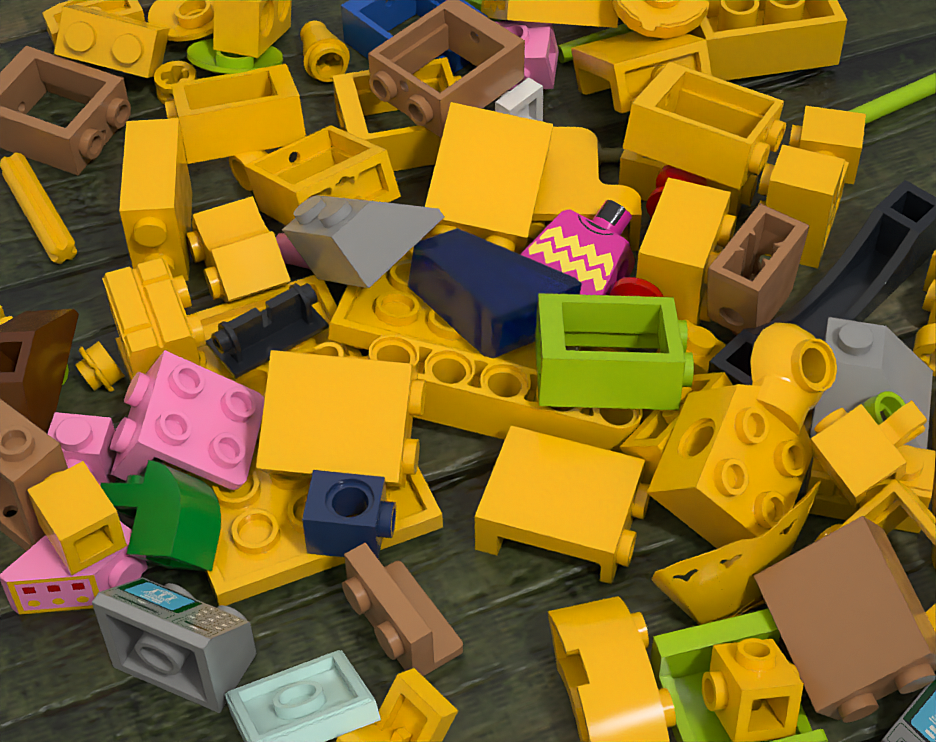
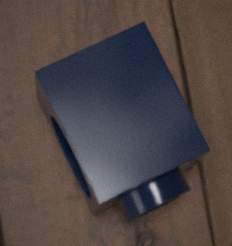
[302,470,396,560]

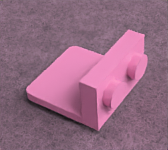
[110,350,265,490]

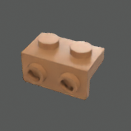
[342,543,463,676]

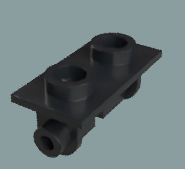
[206,283,329,379]

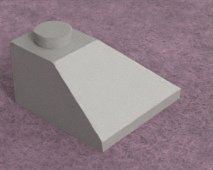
[809,317,933,449]

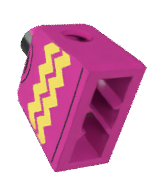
[508,200,635,298]

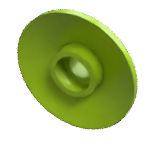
[187,39,283,75]

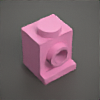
[47,412,117,485]

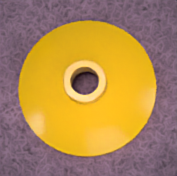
[148,0,214,42]

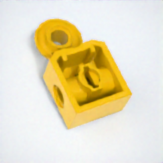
[646,323,837,549]

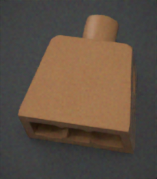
[707,204,809,336]

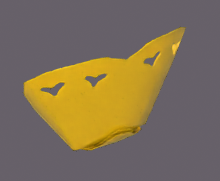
[651,480,821,625]

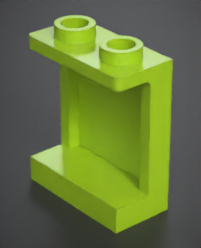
[650,609,829,742]

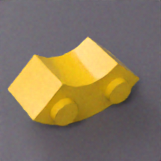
[186,196,291,303]
[547,596,676,742]

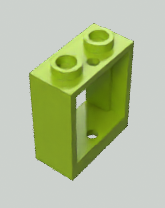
[535,293,694,410]

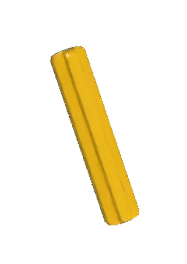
[0,152,77,264]

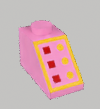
[0,521,148,614]

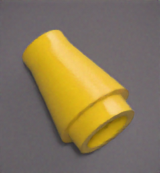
[300,21,350,82]

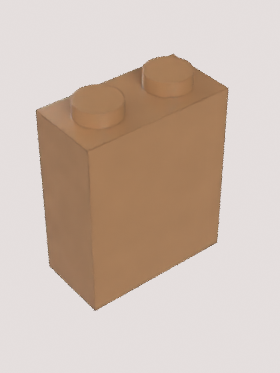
[754,516,936,723]

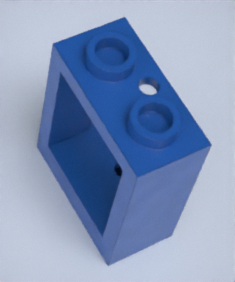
[341,0,487,74]

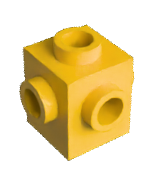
[702,638,804,742]

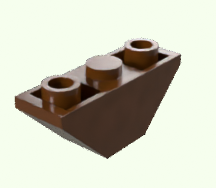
[0,309,79,433]

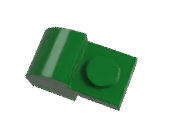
[100,460,221,571]

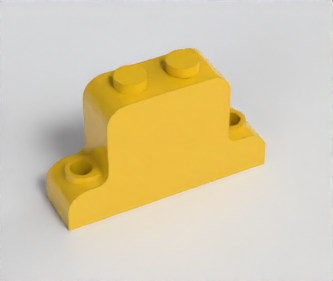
[459,127,642,251]

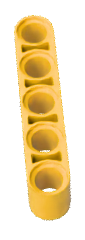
[368,335,643,454]

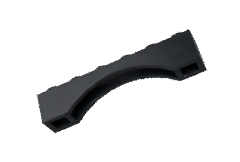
[708,180,936,385]

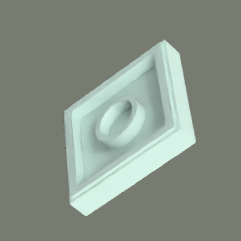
[224,650,381,742]

